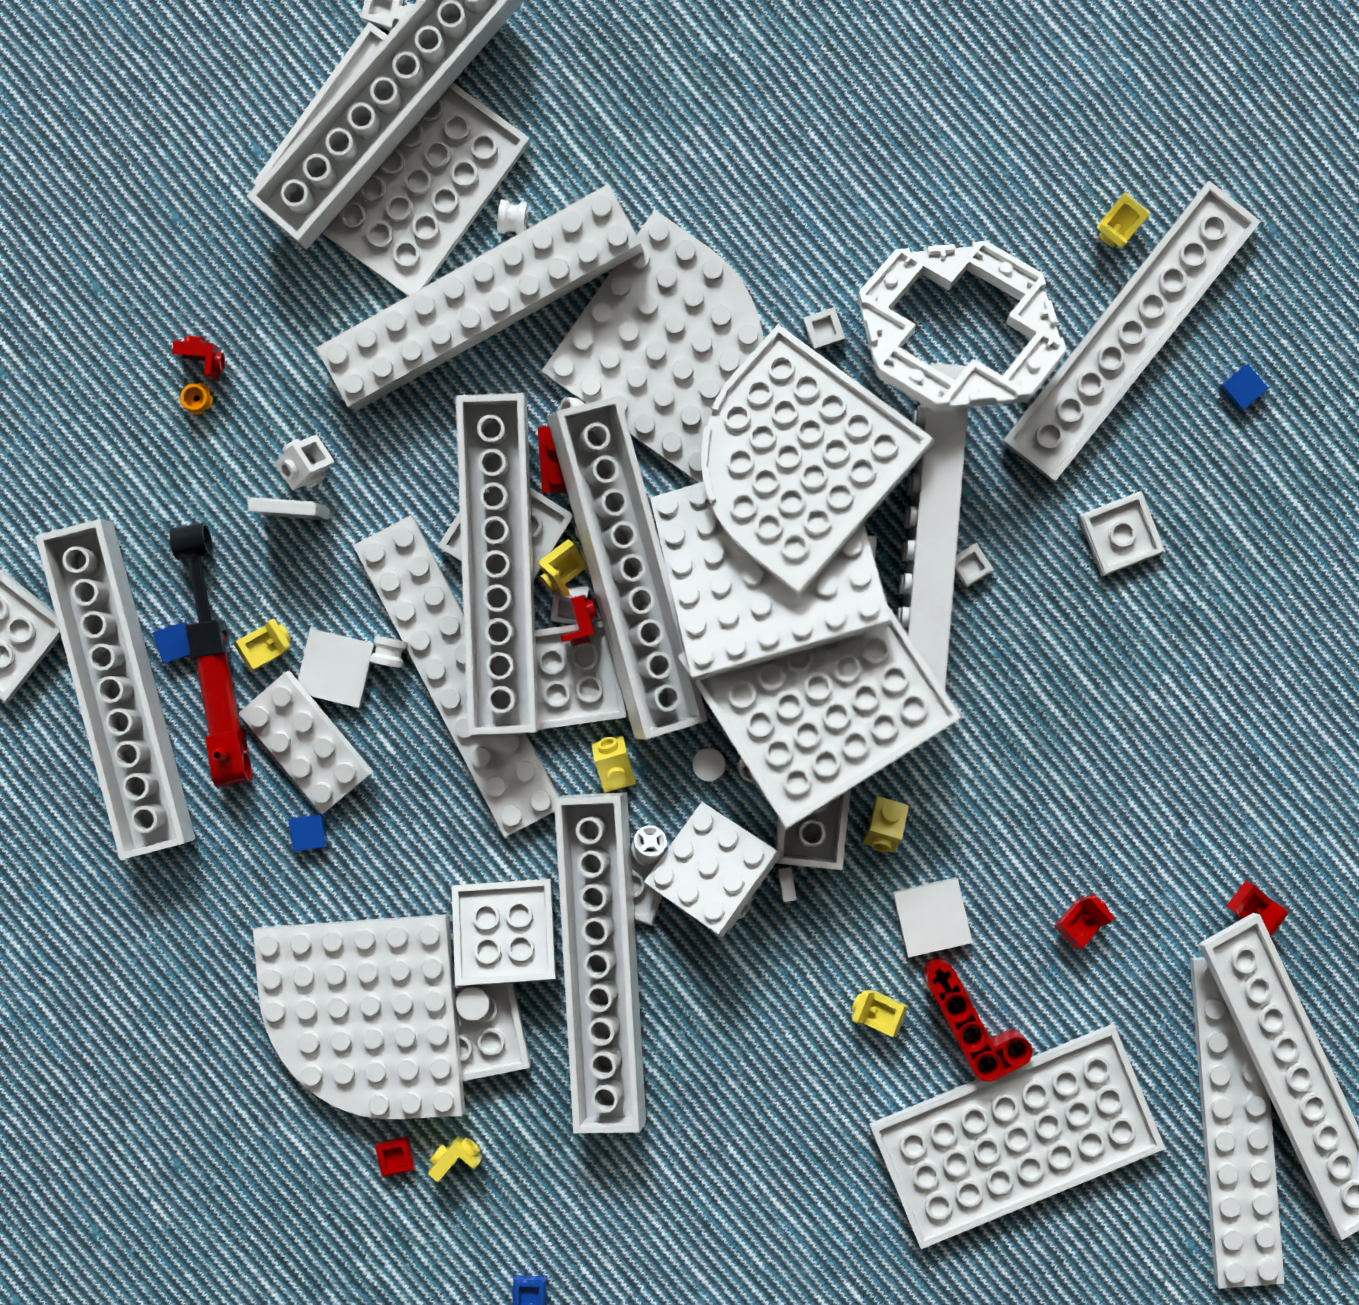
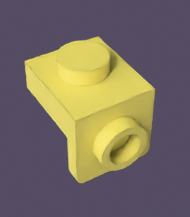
[1096,192,1151,248]
[537,539,587,598]
[234,619,291,672]
[592,736,636,793]
[863,796,909,852]
[852,990,909,1037]
[428,1135,482,1182]

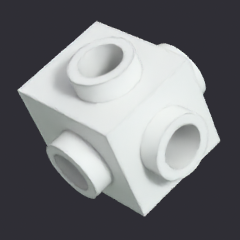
[275,434,335,490]

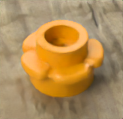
[180,383,213,415]

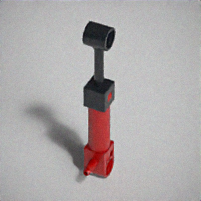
[169,522,252,788]

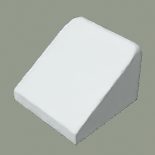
[550,583,589,625]

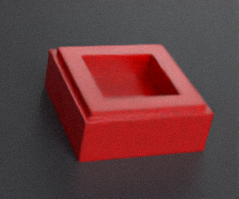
[375,1135,416,1177]

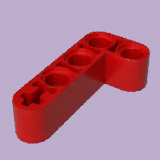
[923,958,1033,1082]

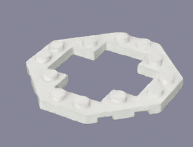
[858,241,1066,411]

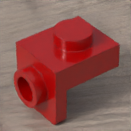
[172,336,225,381]
[560,594,598,647]
[1226,880,1289,937]
[1054,894,1115,950]

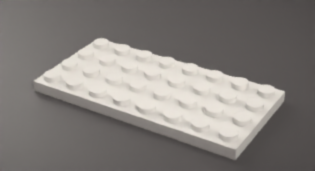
[870,1024,1166,1249]

